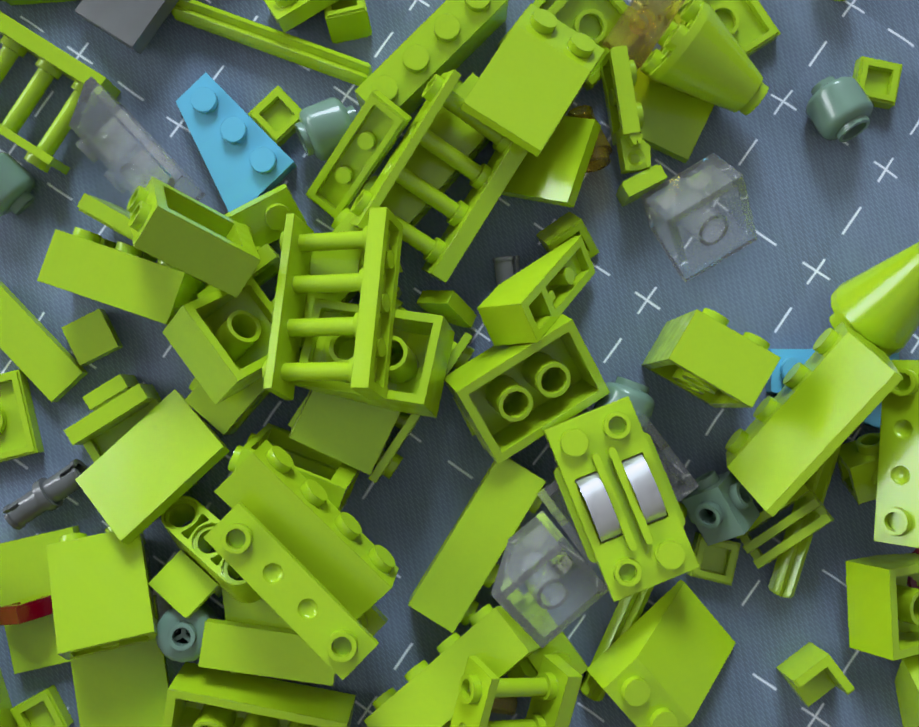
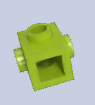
[837,433,880,504]

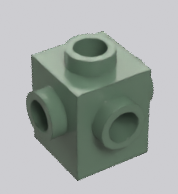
[682,470,760,546]

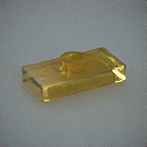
[603,0,685,69]

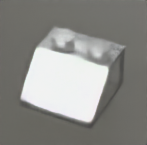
[640,153,758,282]
[491,511,608,648]

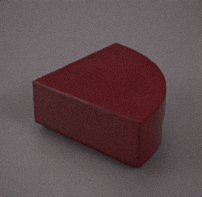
[0,595,53,625]

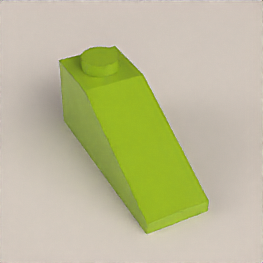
[477,235,596,346]

